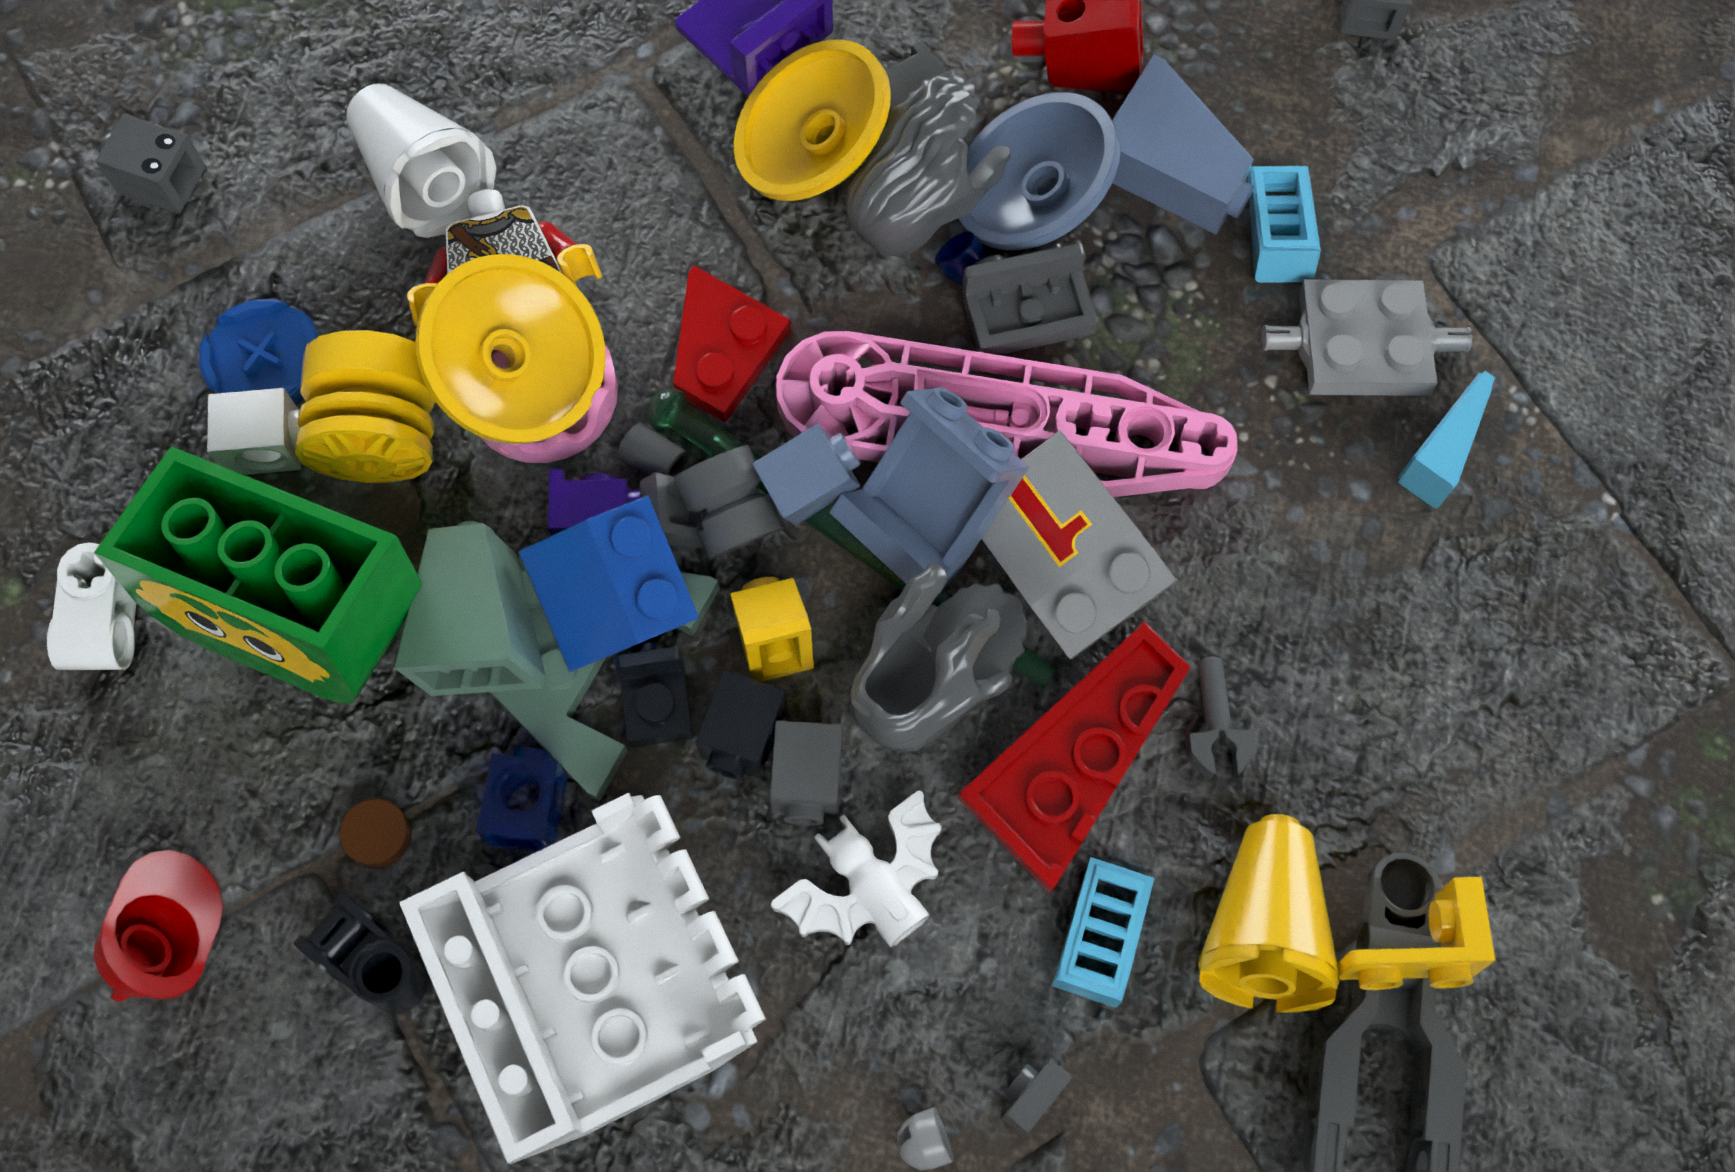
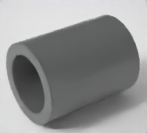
[617,423,688,477]

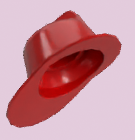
[93,850,223,1002]

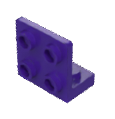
[675,0,833,97]

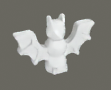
[771,791,941,947]

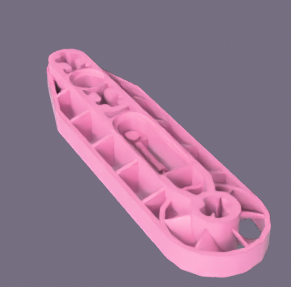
[777,331,1238,498]

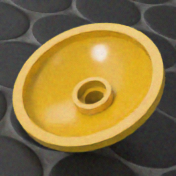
[734,39,891,201]
[415,254,606,444]

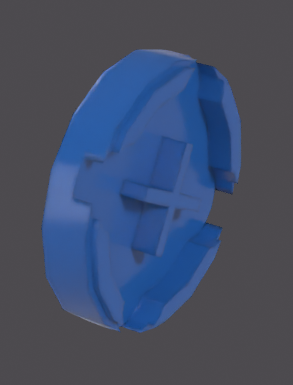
[199,298,320,405]

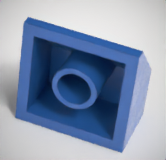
[518,495,699,672]

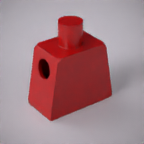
[1012,0,1144,94]

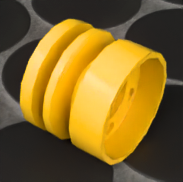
[295,330,435,483]

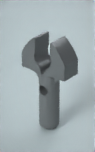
[1185,656,1257,780]

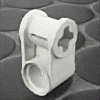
[47,542,137,670]

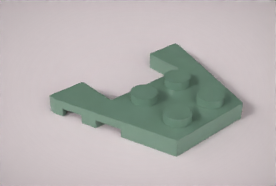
[489,555,720,802]

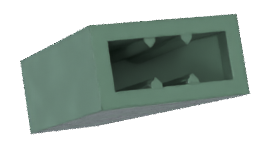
[394,521,546,696]

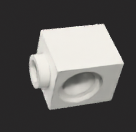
[207,388,301,475]

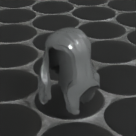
[845,70,1011,257]
[849,562,1028,751]

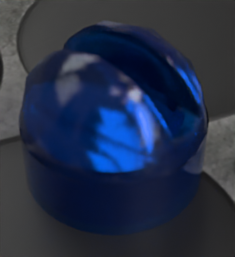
[935,231,987,285]

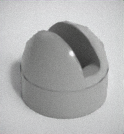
[897,1107,954,1171]

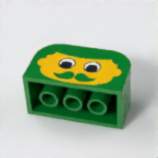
[94,446,422,704]

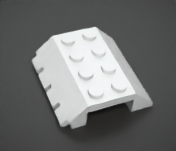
[399,793,766,1164]

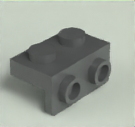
[962,243,1098,355]

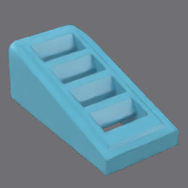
[1248,166,1321,283]
[1398,371,1495,508]
[1051,857,1154,1008]

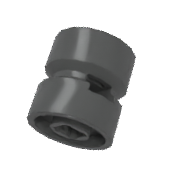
[674,445,784,560]

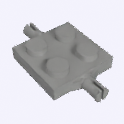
[1261,279,1472,396]

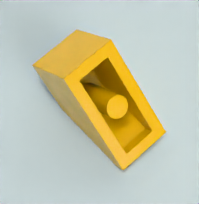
[730,577,814,682]

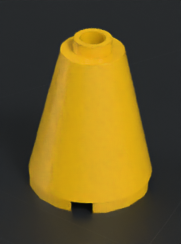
[1198,814,1340,1013]

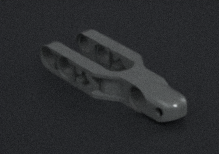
[1300,853,1466,1172]

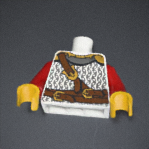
[407,189,603,326]

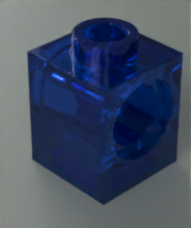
[476,747,568,852]

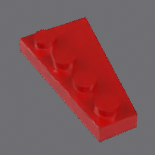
[958,622,1191,894]

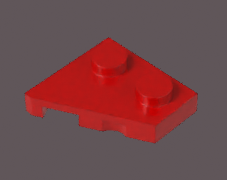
[673,265,791,423]

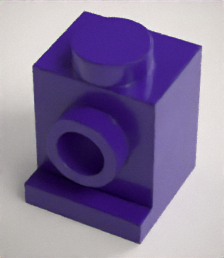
[548,469,641,536]

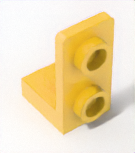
[1337,877,1495,990]

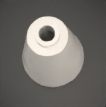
[347,84,497,238]

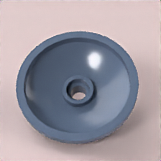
[958,92,1120,251]

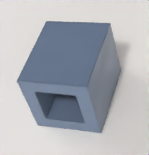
[752,423,861,525]

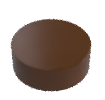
[340,799,412,869]

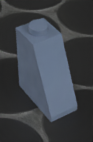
[1112,54,1254,235]

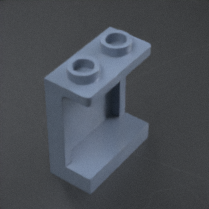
[829,387,1029,587]

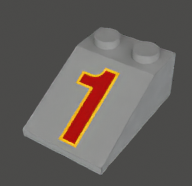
[982,430,1177,659]

